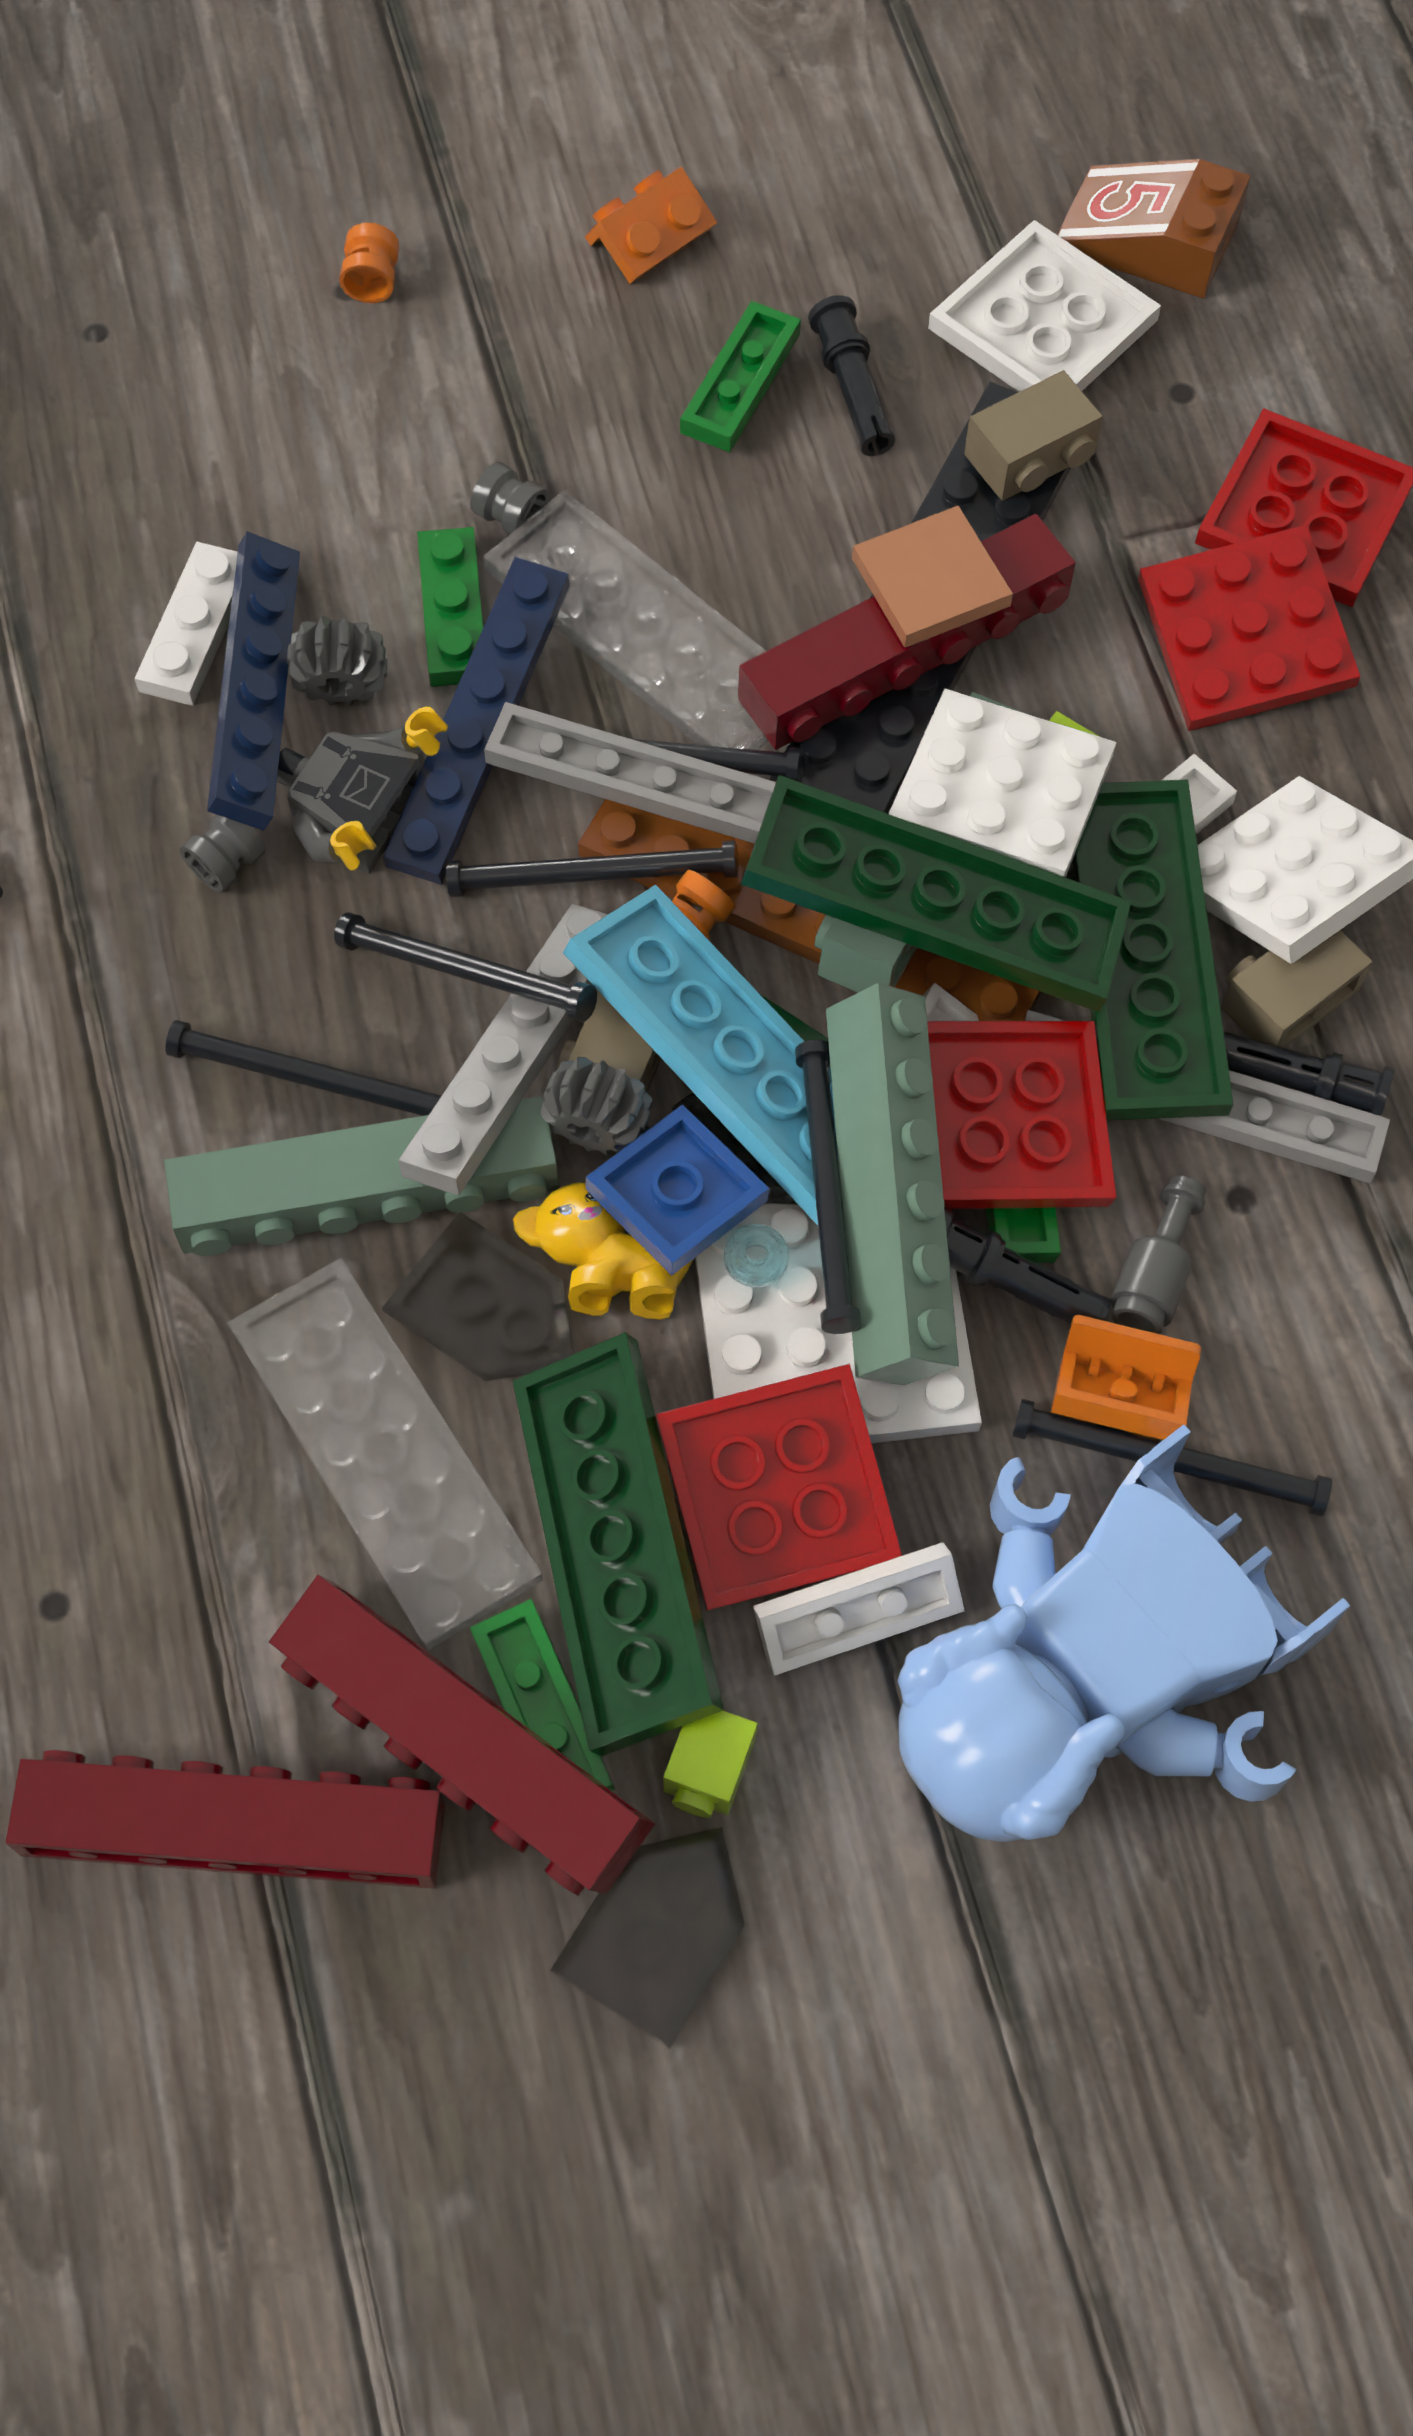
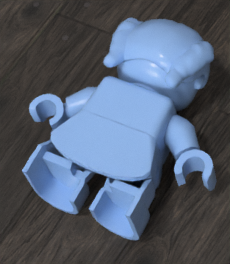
[897,1424,1350,1842]

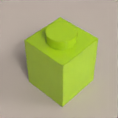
[663,1711,758,1818]

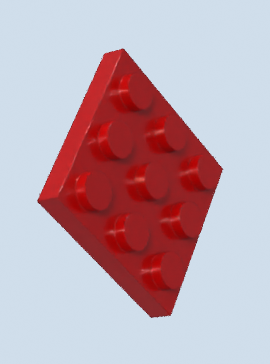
[1195,408,1413,608]
[1138,524,1361,731]
[927,1021,1116,1209]
[656,1364,902,1611]

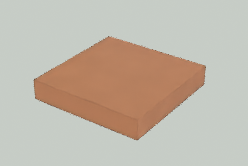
[852,506,1013,648]

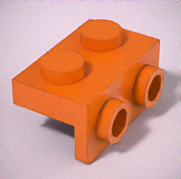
[585,166,718,284]
[1051,1315,1201,1440]

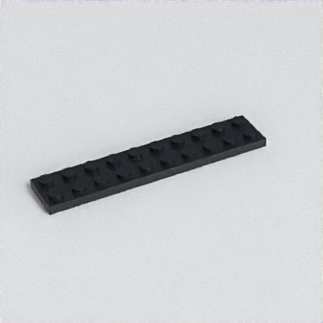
[769,382,1071,814]

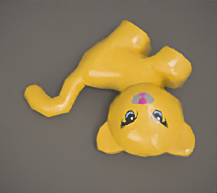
[513,1182,692,1320]

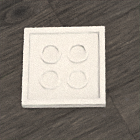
[928,220,1161,392]
[889,689,1117,877]
[1197,776,1413,964]

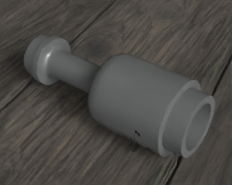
[1111,1175,1206,1334]

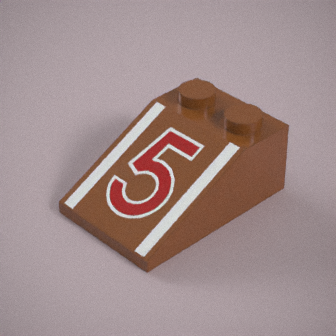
[1057,159,1251,299]

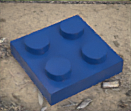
[586,1104,769,1276]

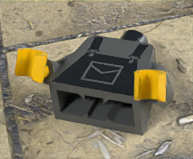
[277,707,448,874]

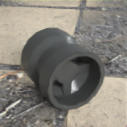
[470,462,550,540]
[180,815,266,893]

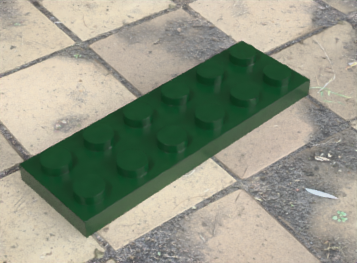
[741,775,1131,1012]
[1072,779,1234,1121]
[512,1332,724,1756]

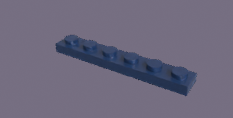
[207,531,300,831]
[383,557,571,885]

